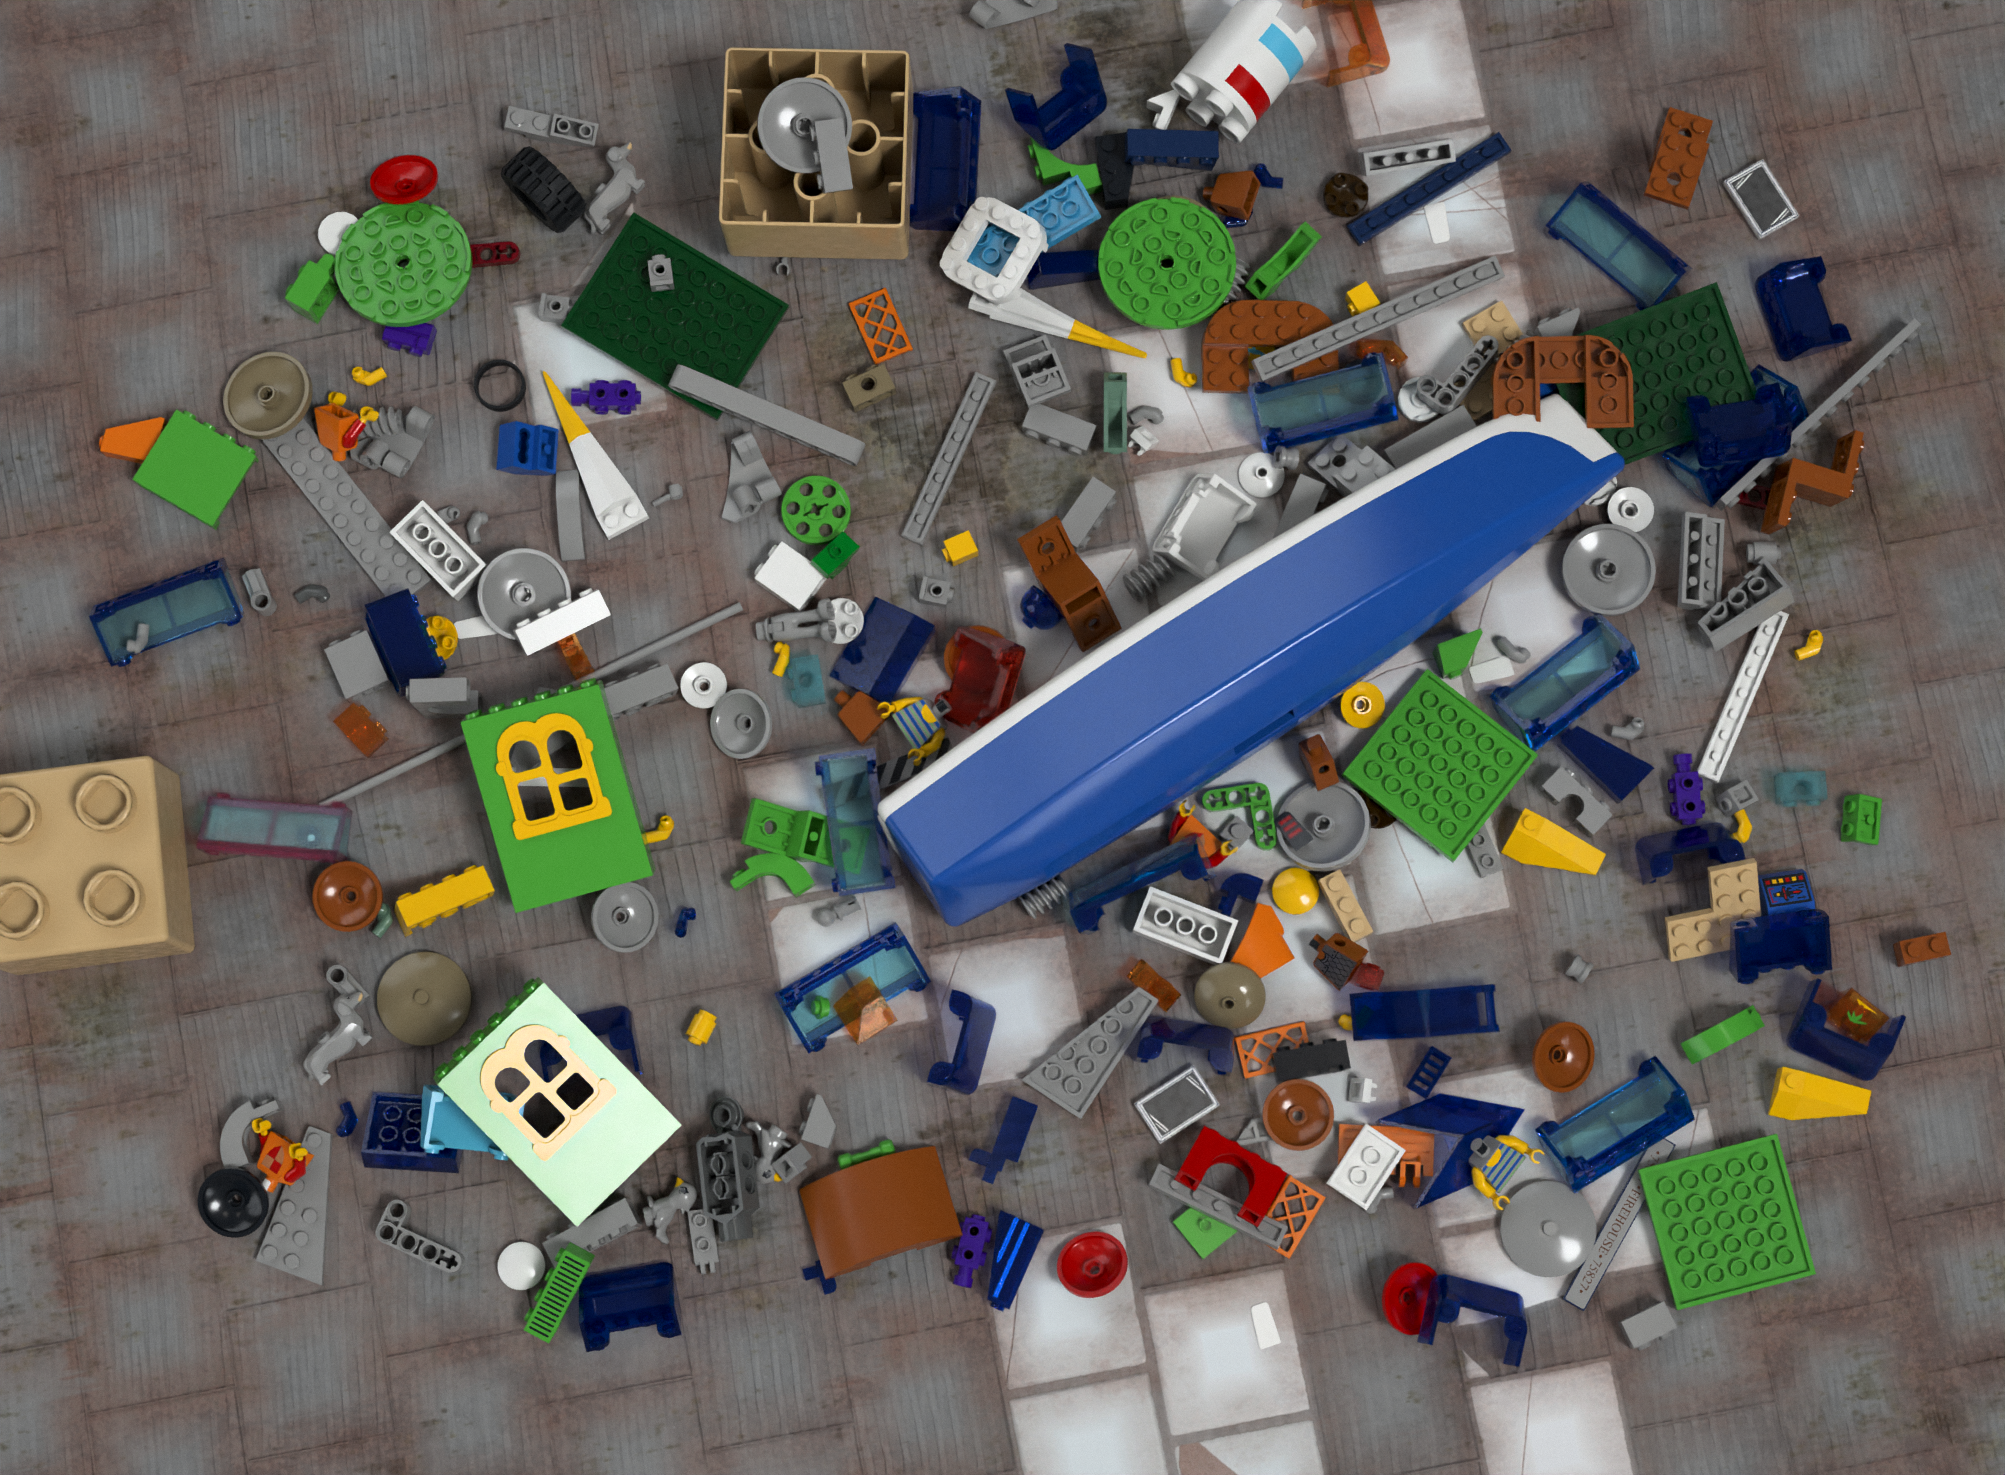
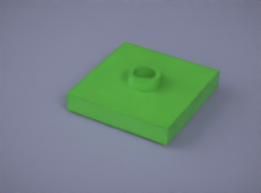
[1173,1207,1237,1259]

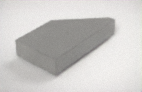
[1236,1117,1272,1146]

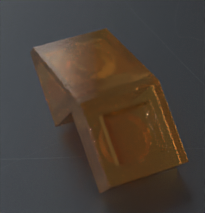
[1355,339,1408,369]
[1126,959,1181,1012]

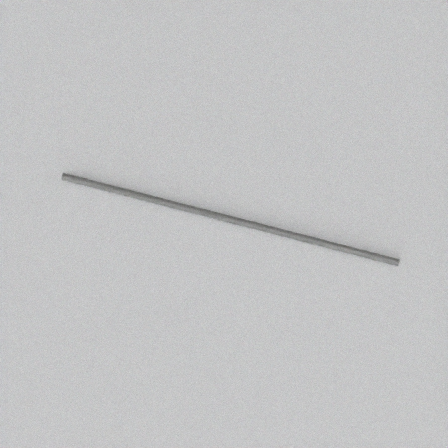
[319,602,743,811]

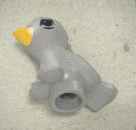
[745,1121,792,1184]
[643,1177,697,1245]

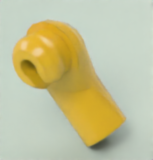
[351,367,387,386]

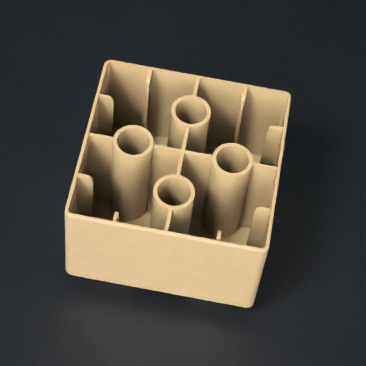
[719,47,913,260]
[0,756,195,975]

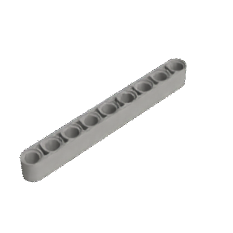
[668,364,866,466]

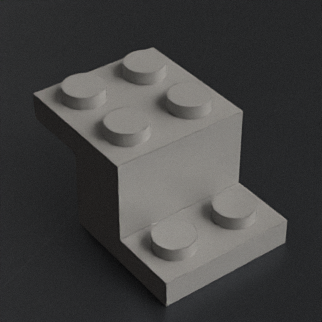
[1003,334,1071,408]

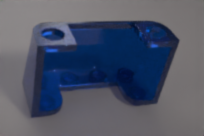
[1729,909,1832,984]

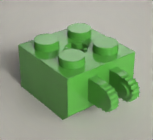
[285,253,339,324]

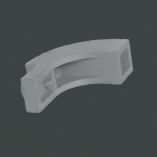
[220,1098,284,1169]

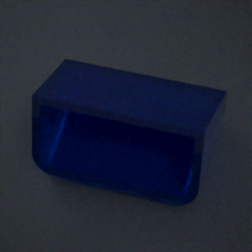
[364,588,447,698]

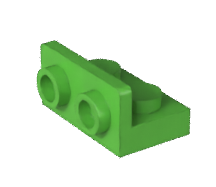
[1841,794,1882,846]

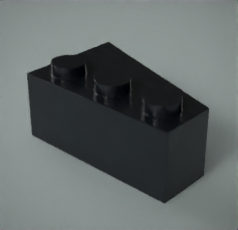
[1095,132,1135,210]
[1271,1038,1351,1082]

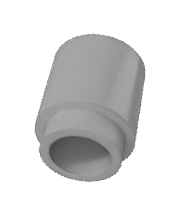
[1746,541,1781,565]

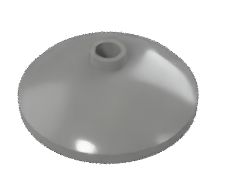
[710,689,772,759]
[591,882,659,952]

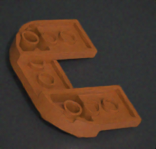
[1201,300,1340,396]
[1491,335,1634,429]

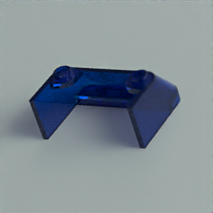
[1005,43,1107,151]
[1786,978,1906,1081]
[539,1006,644,1083]
[1417,1274,1528,1367]

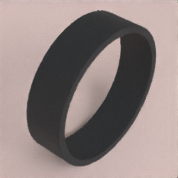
[474,360,526,412]

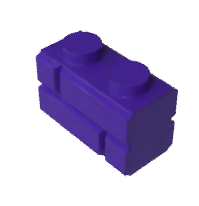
[382,323,437,357]

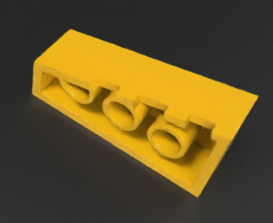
[394,865,495,937]

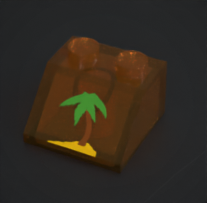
[1824,988,1889,1044]

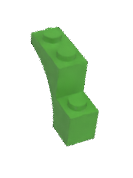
[1027,134,1102,195]
[1245,221,1322,300]

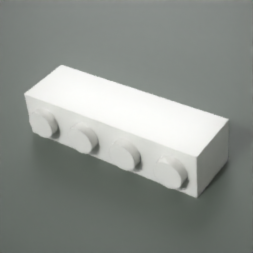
[513,588,611,656]

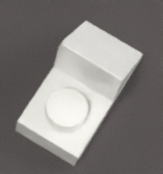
[1147,90,1180,130]

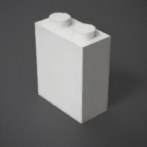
[754,541,827,612]

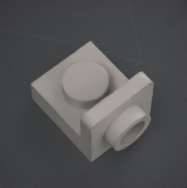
[1715,780,1759,818]
[1218,816,1254,853]

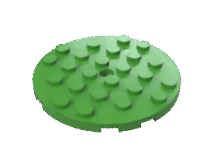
[1098,197,1236,330]
[334,201,472,327]

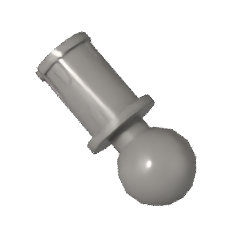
[817,896,861,927]

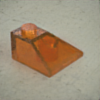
[833,976,898,1045]

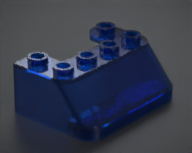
[579,1262,682,1352]

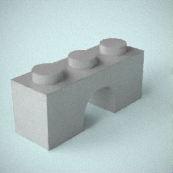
[1539,767,1612,838]

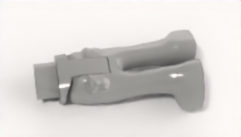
[756,598,837,642]

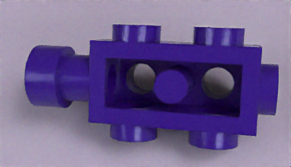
[571,380,641,415]
[1667,754,1705,825]
[951,1214,993,1288]

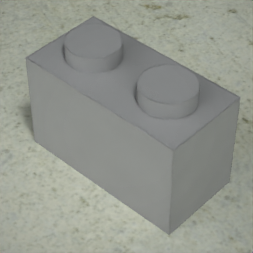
[1617,1301,1677,1351]

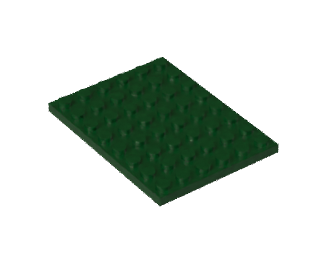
[561,212,789,421]
[1555,282,1765,465]

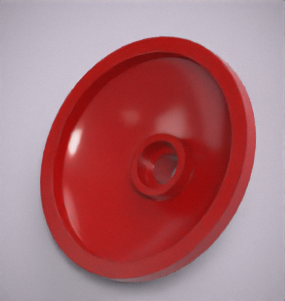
[370,155,438,205]
[1057,1232,1128,1298]
[1382,1262,1444,1335]

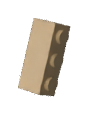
[1318,869,1373,943]

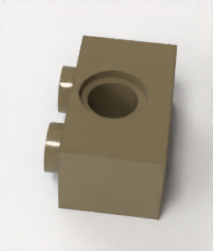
[842,364,896,413]

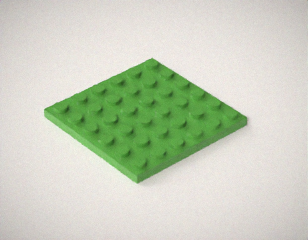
[1341,669,1538,863]
[1637,1134,1816,1310]

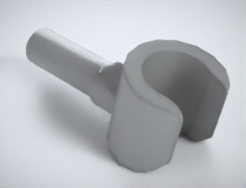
[776,257,791,276]
[652,484,683,507]

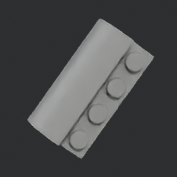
[1677,512,1725,611]

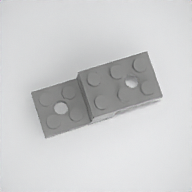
[1307,433,1395,497]

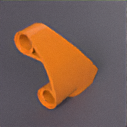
[1230,903,1295,978]

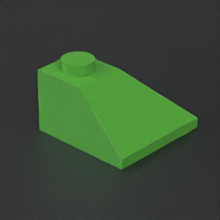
[1432,628,1483,680]

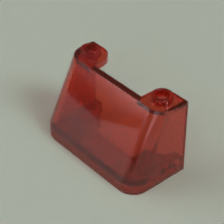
[934,626,1026,734]

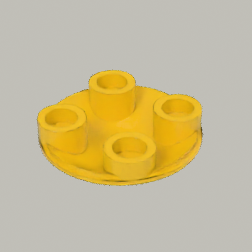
[414,616,458,662]
[1272,868,1319,915]

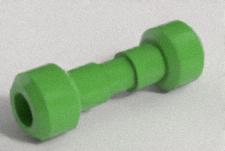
[837,1139,896,1170]

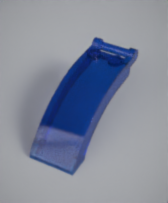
[1349,984,1500,1042]

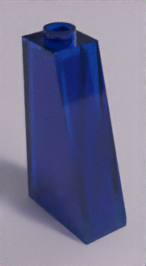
[1027,249,1100,290]
[1557,726,1654,804]
[987,1210,1044,1312]

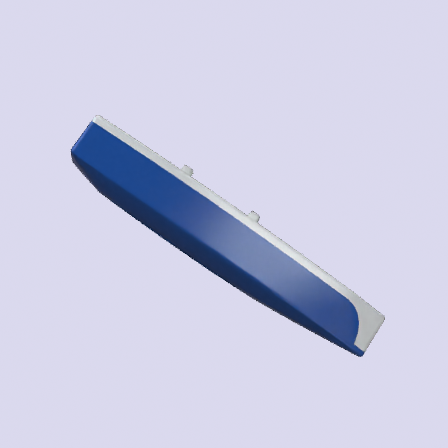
[877,394,1625,926]

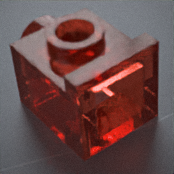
[1354,963,1384,993]

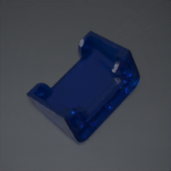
[1755,256,1852,362]
[1686,383,1793,467]
[1635,822,1745,885]
[927,989,996,1095]
[1136,1016,1235,1076]

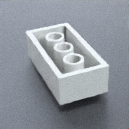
[390,500,487,601]
[1132,886,1238,965]

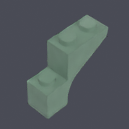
[1103,372,1127,454]

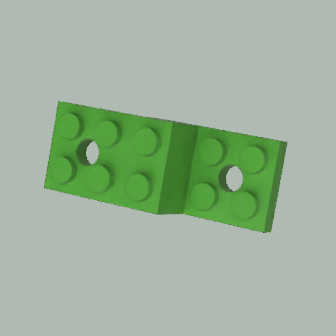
[741,798,870,875]

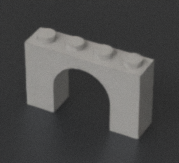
[406,677,482,719]

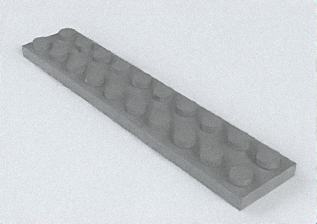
[261,418,433,610]

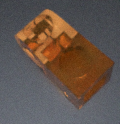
[558,633,595,680]

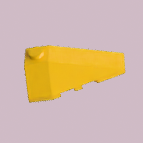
[1501,808,1606,875]
[1768,1067,1871,1121]

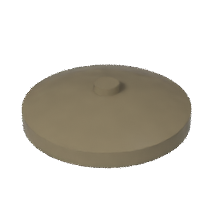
[223,352,313,439]
[377,952,472,1046]

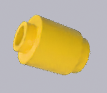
[685,1009,717,1046]

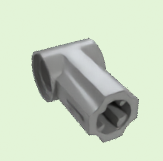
[242,568,277,616]
[326,965,370,1009]

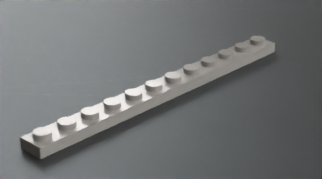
[1251,256,1505,383]
[1715,318,1921,511]

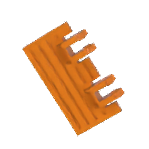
[1337,1124,1435,1188]

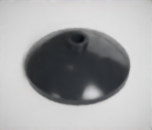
[197,1167,269,1238]

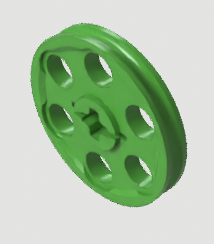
[781,476,851,545]

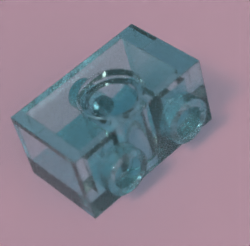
[787,654,827,708]
[1773,771,1828,808]

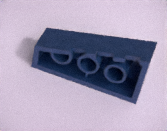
[1125,129,1219,171]

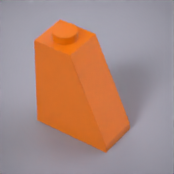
[99,417,168,464]

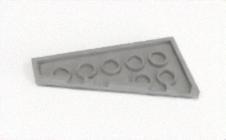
[1022,987,1159,1119]
[256,1126,333,1286]

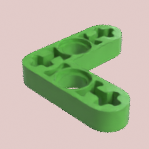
[1202,783,1277,851]

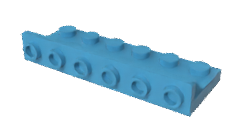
[968,175,1101,277]

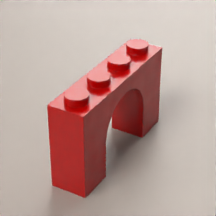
[1174,1126,1288,1227]

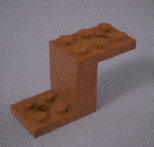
[1644,107,1713,210]
[1760,430,1864,535]
[1017,516,1122,652]

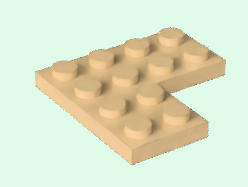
[1454,301,1523,422]
[1665,858,1763,962]

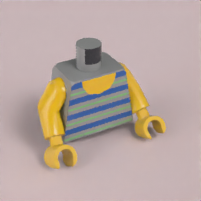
[877,697,952,766]
[1468,1135,1545,1210]

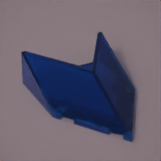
[1375,1093,1525,1209]

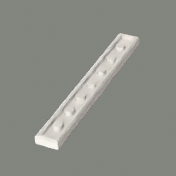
[1697,611,1789,783]

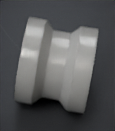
[1273,446,1299,470]
[1565,954,1594,984]

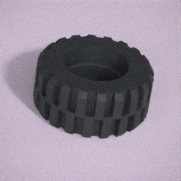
[501,146,586,233]

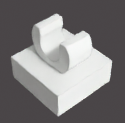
[1128,426,1159,456]
[1348,1078,1377,1103]

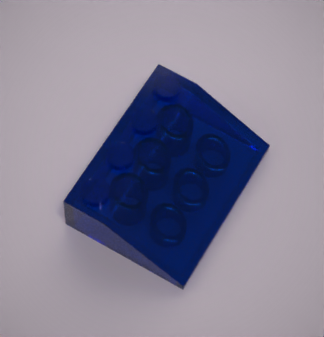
[830,597,936,704]
[361,1092,463,1173]

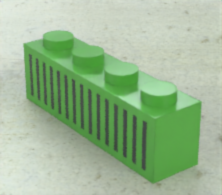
[524,1242,595,1343]

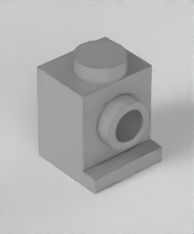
[647,255,675,292]
[538,293,574,324]
[919,576,955,608]
[772,1142,812,1184]

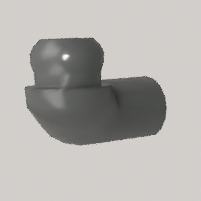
[294,584,330,604]

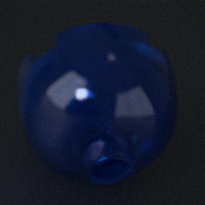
[1020,585,1064,630]

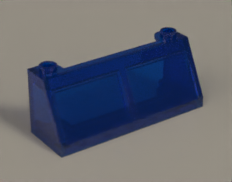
[909,86,981,231]

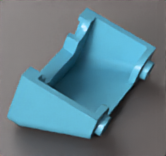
[420,1085,525,1160]

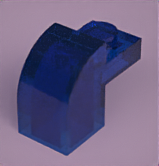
[1218,873,1264,917]

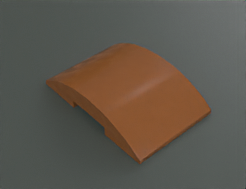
[799,1146,963,1280]

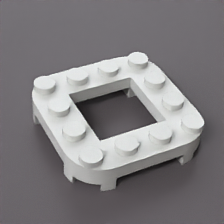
[940,197,1049,306]

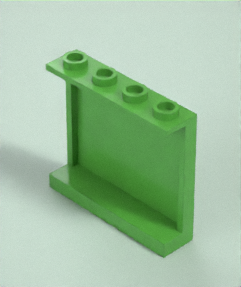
[132,409,259,530]

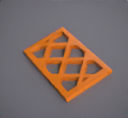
[848,288,913,364]
[1234,1021,1309,1079]
[1253,1175,1326,1259]

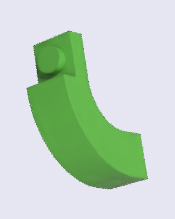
[730,853,816,898]
[1681,1005,1765,1065]

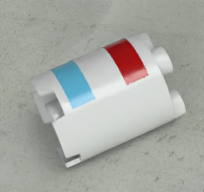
[1171,0,1317,144]

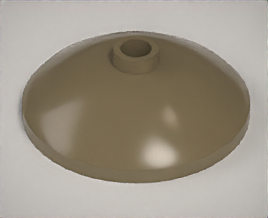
[1194,962,1266,1029]

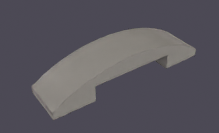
[556,470,585,562]

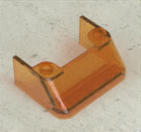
[1302,0,1390,88]

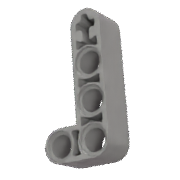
[1417,335,1498,415]
[376,1200,465,1273]

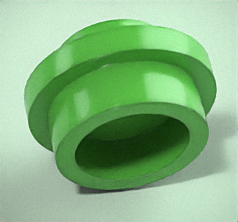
[811,995,830,1019]

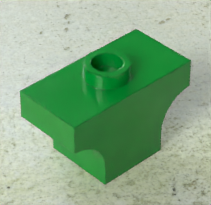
[810,532,860,579]

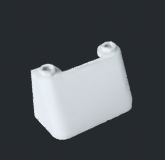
[1152,473,1257,580]

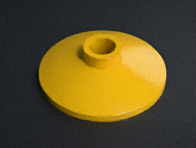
[1340,682,1385,728]

